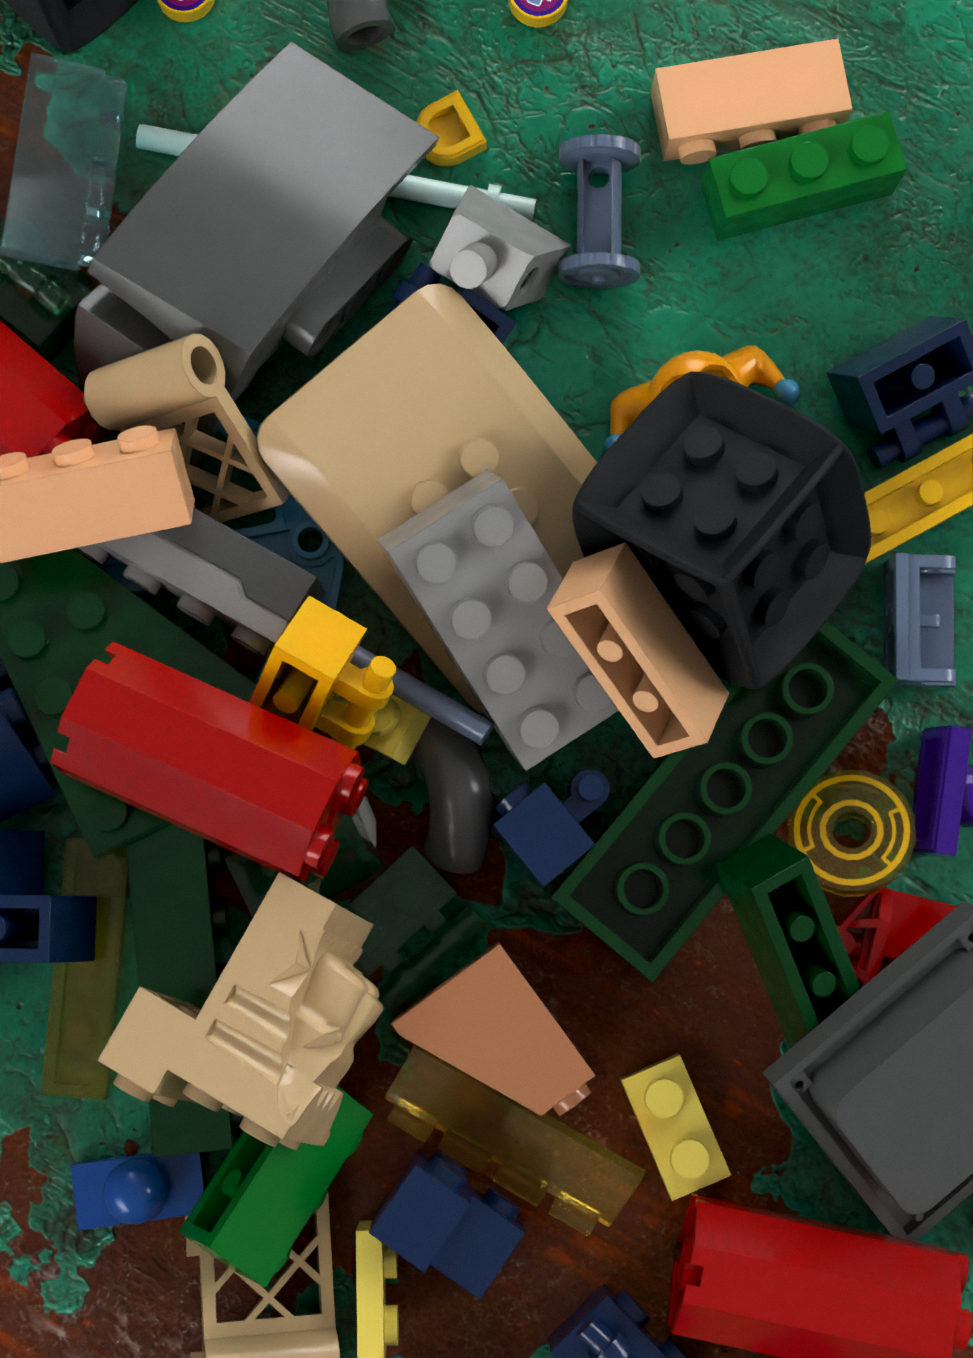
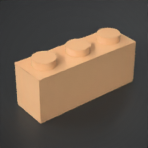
[650,38,852,165]
[0,425,195,563]
[547,542,729,759]

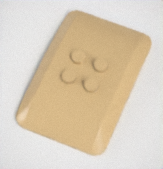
[256,284,597,714]

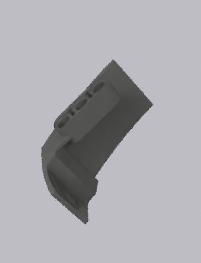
[74,42,439,487]

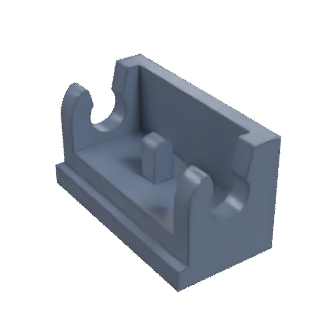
[883,553,956,687]

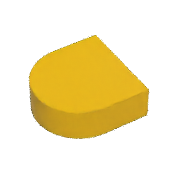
[416,90,487,167]

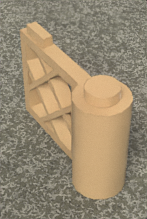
[84,333,290,523]
[185,1192,340,1358]

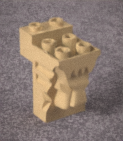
[97,872,383,1150]

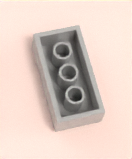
[376,469,619,771]

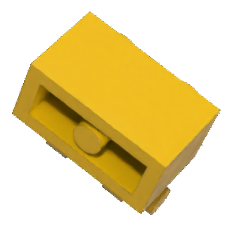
[249,596,396,750]

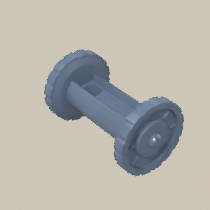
[558,134,641,289]

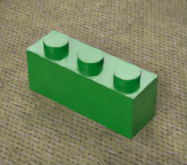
[701,111,907,241]
[178,1086,374,1288]

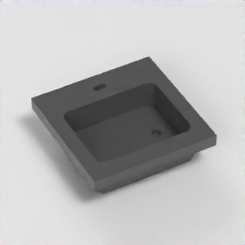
[762,900,973,1241]

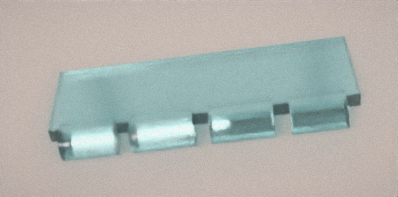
[0,52,127,271]

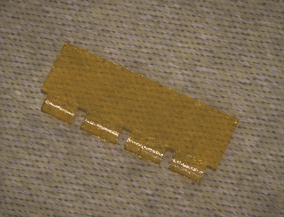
[384,1044,646,1236]

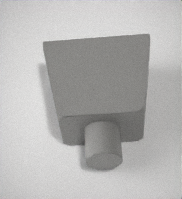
[429,185,571,311]

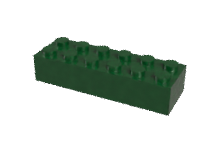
[548,621,899,982]

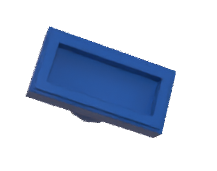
[71,1152,207,1231]

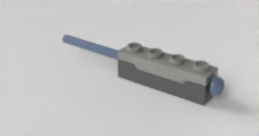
[73,508,494,745]

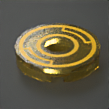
[788,770,916,897]

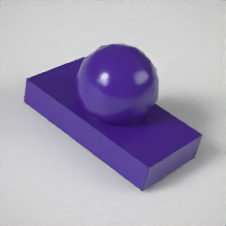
[907,725,973,856]

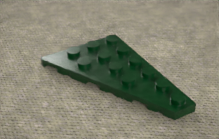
[0,549,320,860]

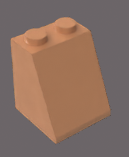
[391,941,596,1116]

